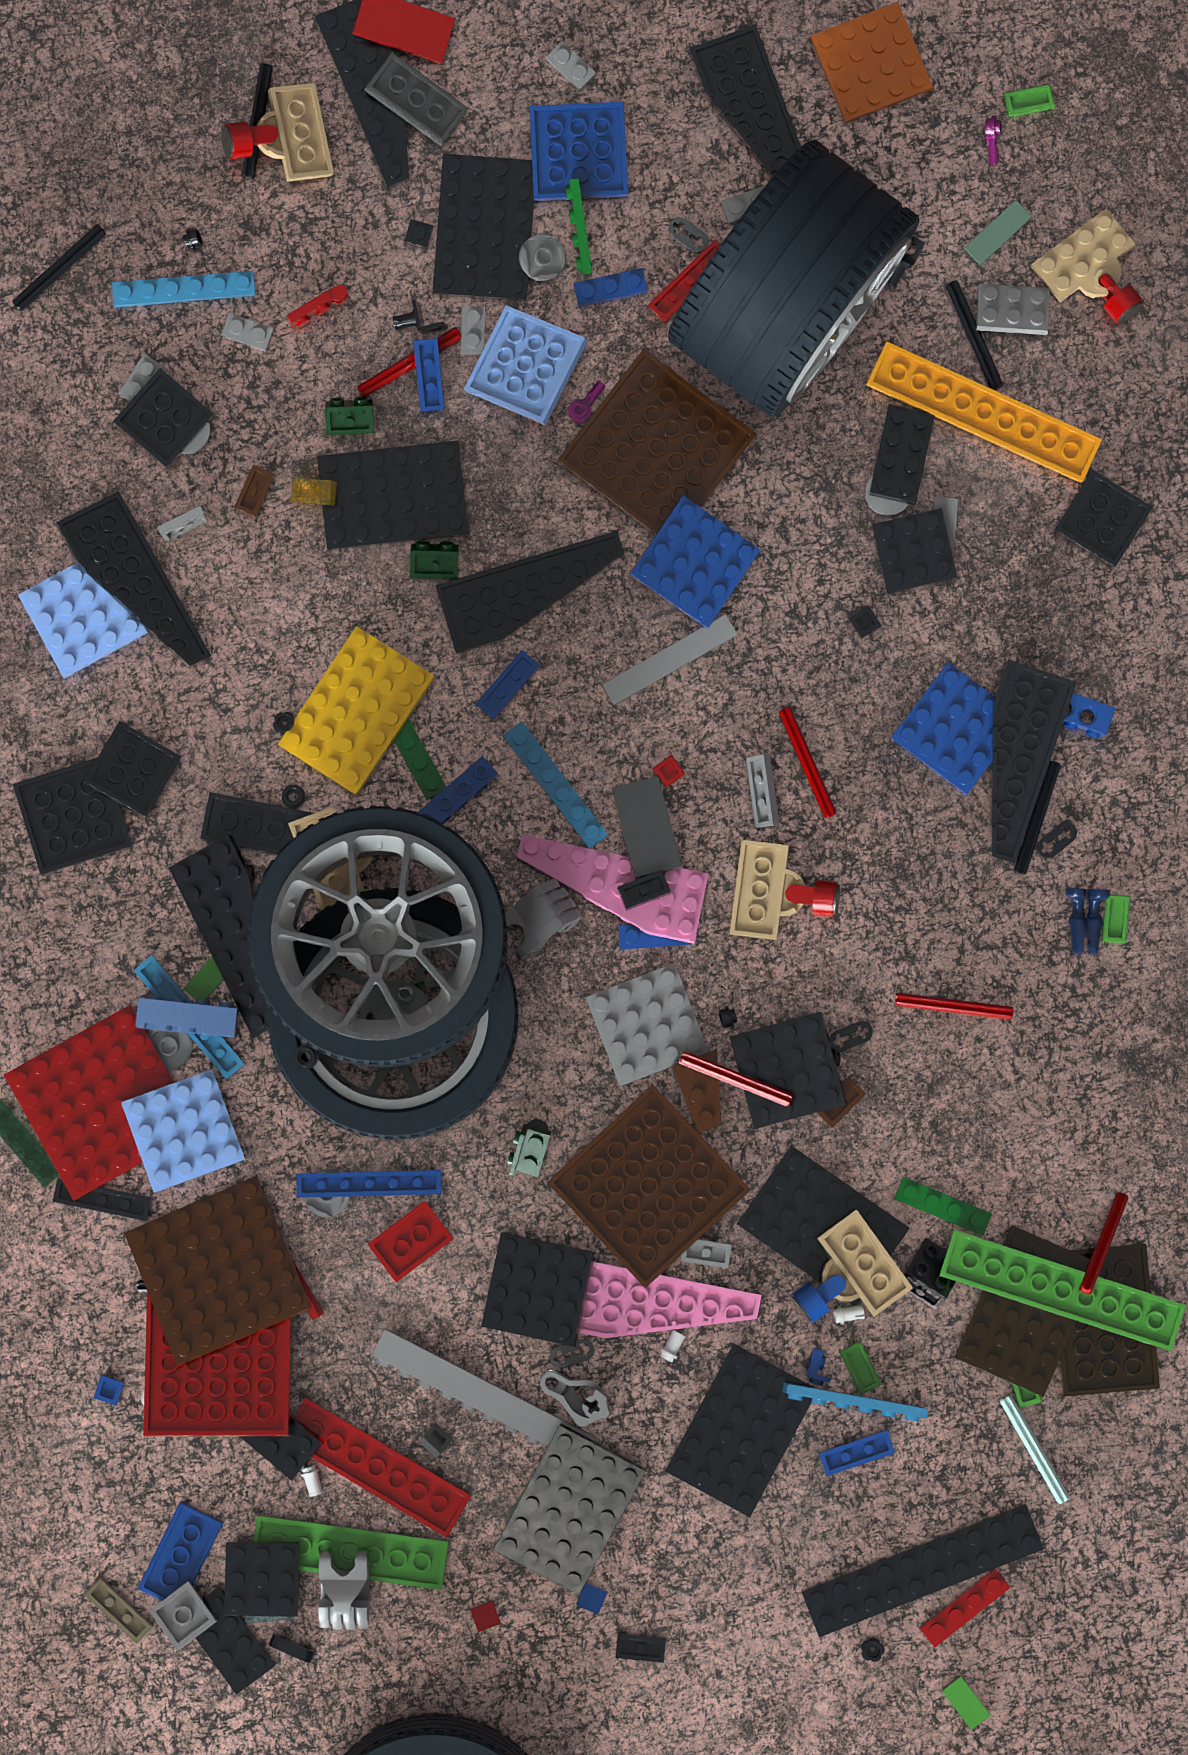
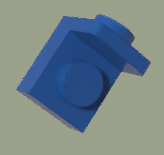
[805,1348,831,1386]

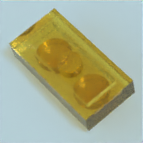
[290,478,337,505]

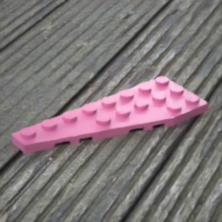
[517,835,709,944]
[578,1262,762,1338]

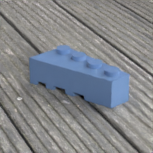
[136,995,239,1038]

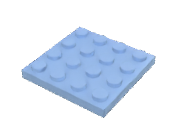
[464,305,588,425]
[18,563,148,679]
[121,1069,245,1193]

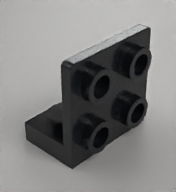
[903,1238,956,1310]

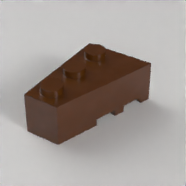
[672,1049,721,1134]

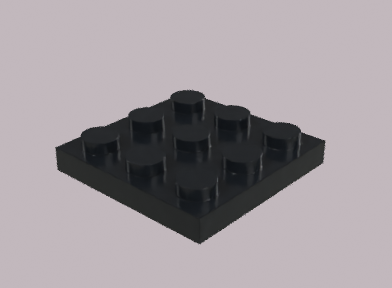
[113,368,214,469]
[1054,469,1153,568]
[872,508,958,594]
[83,721,181,819]
[224,1542,299,1617]

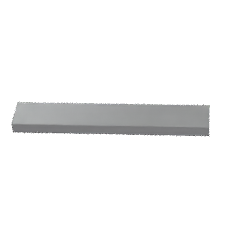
[602,614,738,706]

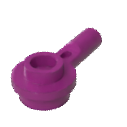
[985,116,1002,164]
[568,381,606,423]

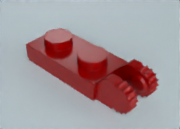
[287,284,348,328]

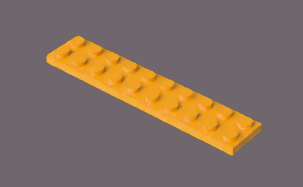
[866,341,1102,484]

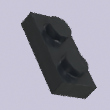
[617,870,671,911]
[615,1633,666,1663]

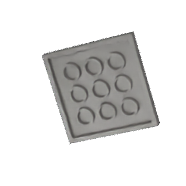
[585,963,709,1086]

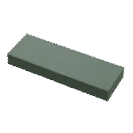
[964,200,1032,266]

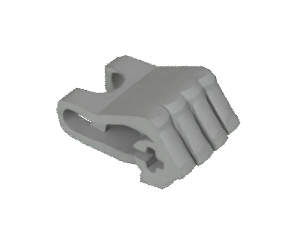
[505,878,582,960]
[540,1370,611,1427]
[318,1550,370,1630]

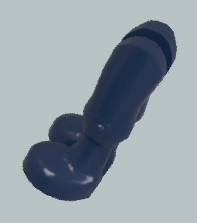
[1065,888,1110,955]

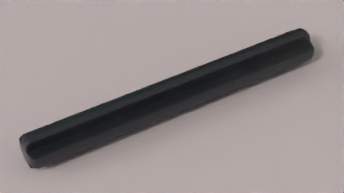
[242,63,273,179]
[12,225,106,311]
[946,280,1003,390]
[1014,760,1061,875]

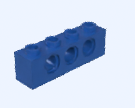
[1063,693,1116,739]
[417,756,499,825]

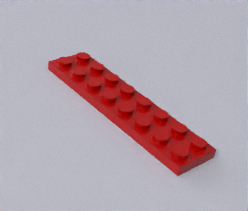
[294,1397,472,1538]

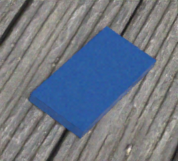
[137,1501,224,1601]

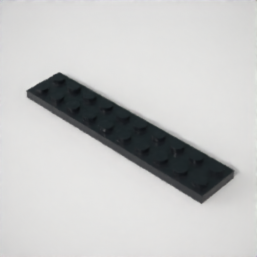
[801,1504,1044,1637]

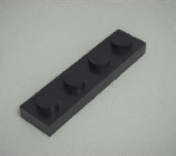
[52,1178,152,1221]

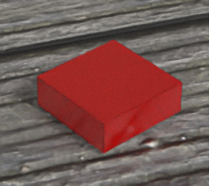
[652,755,685,788]
[470,1600,501,1632]

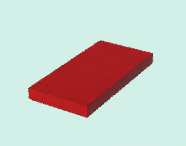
[352,0,455,64]

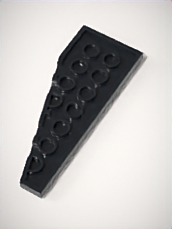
[315,0,410,189]
[689,24,801,177]
[55,491,211,668]
[435,531,624,654]
[992,659,1077,863]
[169,835,268,1038]

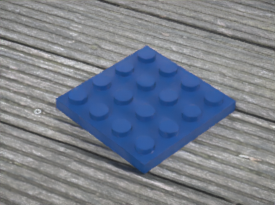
[529,101,628,201]
[629,495,760,628]
[891,662,995,795]

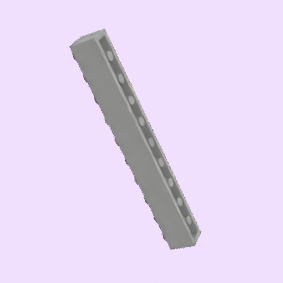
[372,1329,600,1450]

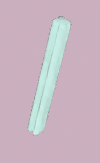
[1000,1395,1069,1504]

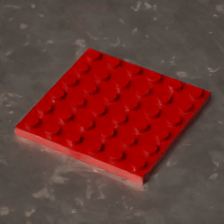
[4,1005,174,1201]
[143,1292,291,1437]

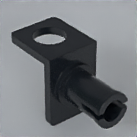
[887,236,925,287]
[392,300,448,335]

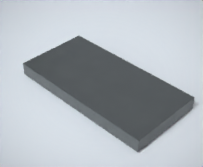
[364,52,469,146]
[612,777,682,879]

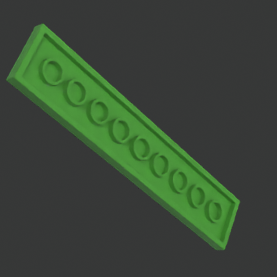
[939,1230,1186,1352]

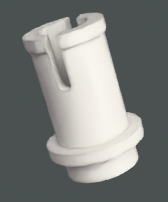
[833,1304,865,1325]
[660,1330,686,1362]
[300,1464,324,1497]

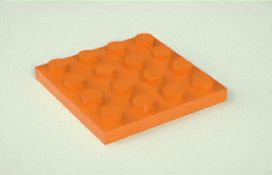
[810,2,933,124]

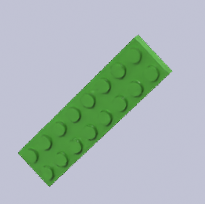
[253,1515,449,1590]

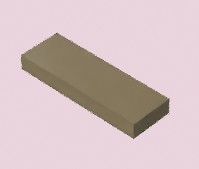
[84,1576,154,1644]

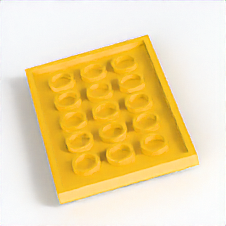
[278,626,436,796]

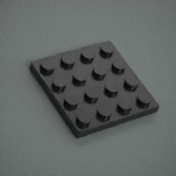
[13,757,133,875]
[730,1012,847,1129]
[481,1232,595,1347]

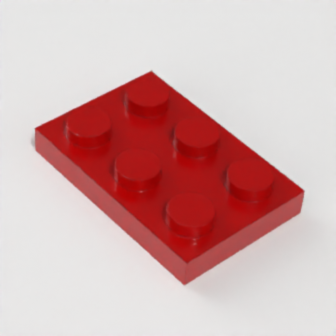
[367,1201,454,1282]

